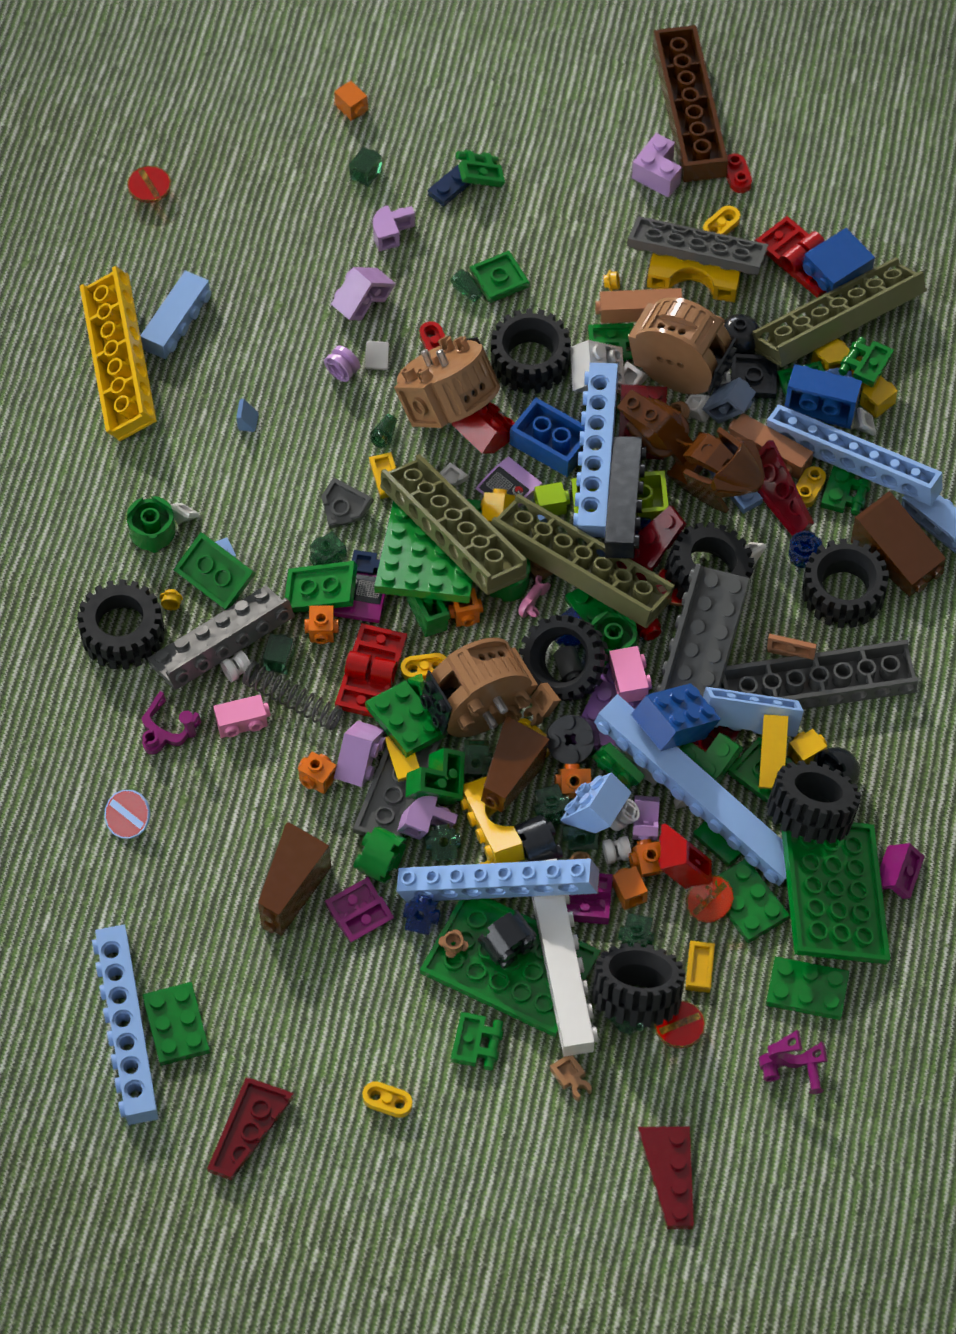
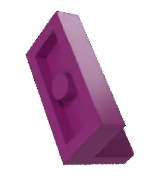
[880,843,925,899]

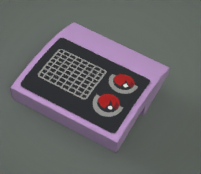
[475,456,543,508]

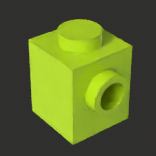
[534,482,570,516]

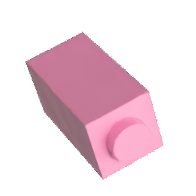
[213,694,271,738]

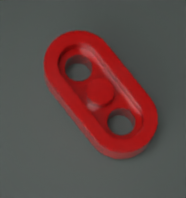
[726,153,752,193]
[420,321,446,351]

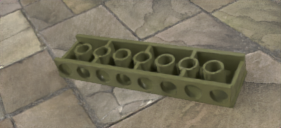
[752,257,927,368]
[380,454,527,595]
[491,494,675,629]

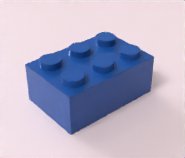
[784,364,862,429]
[510,397,585,477]
[631,683,721,751]

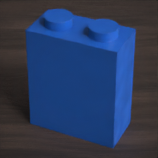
[802,228,875,293]

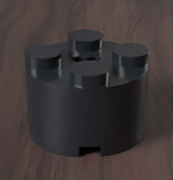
[547,715,600,764]
[514,815,563,862]
[478,910,537,969]

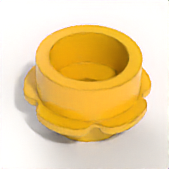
[604,270,620,291]
[159,589,183,610]

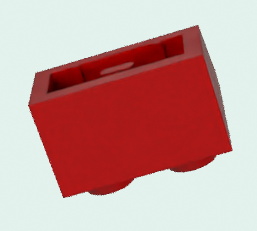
[451,402,515,454]
[659,823,712,889]

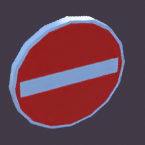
[105,790,150,838]

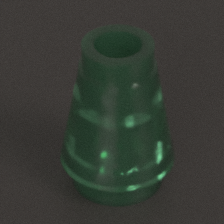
[450,269,483,302]
[370,414,397,448]

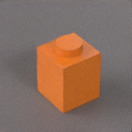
[334,81,368,121]
[612,866,648,910]

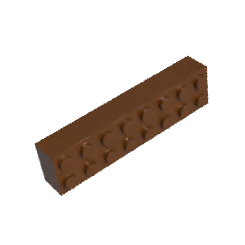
[653,25,728,182]

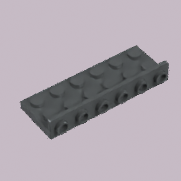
[627,216,768,275]
[656,563,751,697]
[147,585,295,691]

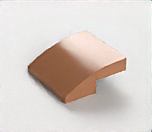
[767,633,817,660]

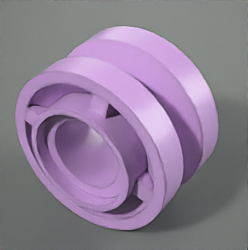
[324,346,360,382]

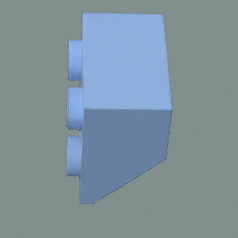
[561,772,632,834]

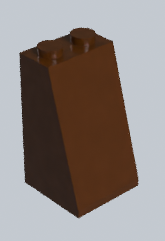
[850,491,946,597]
[258,822,332,936]

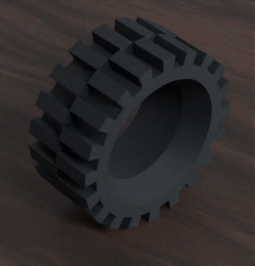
[491,308,571,394]
[664,522,754,600]
[802,539,889,628]
[77,579,165,670]
[519,615,609,701]
[767,761,861,844]
[592,943,685,1027]

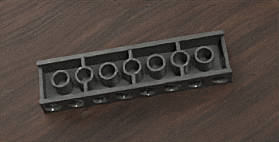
[720,640,918,709]

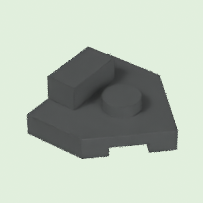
[321,477,374,529]

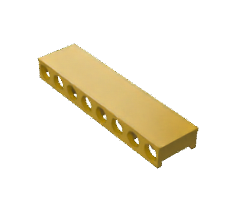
[80,266,157,441]

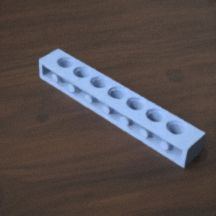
[573,362,618,538]
[767,404,943,506]
[397,859,599,902]
[92,924,159,1125]

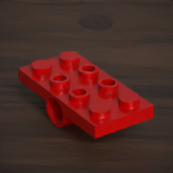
[755,216,826,298]
[334,623,408,718]

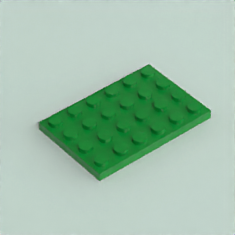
[374,499,482,603]
[781,822,891,964]
[420,898,601,1038]

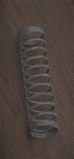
[242,661,343,731]

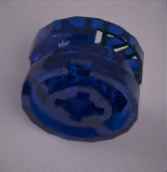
[788,531,822,568]

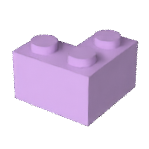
[632,133,682,198]
[331,267,396,320]
[334,721,386,787]

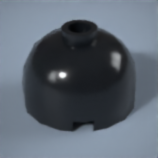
[724,314,761,355]
[813,747,860,785]

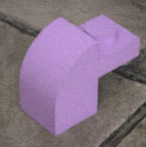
[373,205,415,251]
[632,795,660,841]
[397,796,458,840]

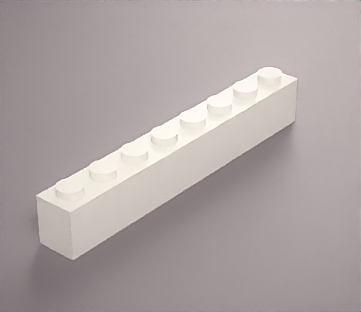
[532,858,598,1057]

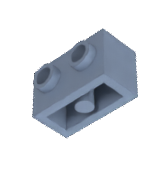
[702,377,756,424]

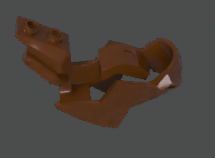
[617,389,765,513]

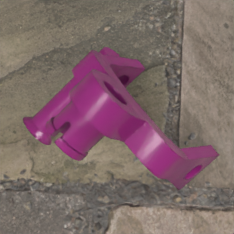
[142,691,201,755]
[759,1030,828,1094]

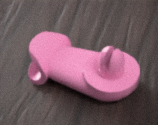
[518,575,550,618]

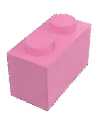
[609,646,652,703]

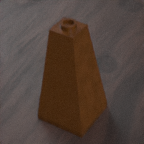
[481,716,550,813]

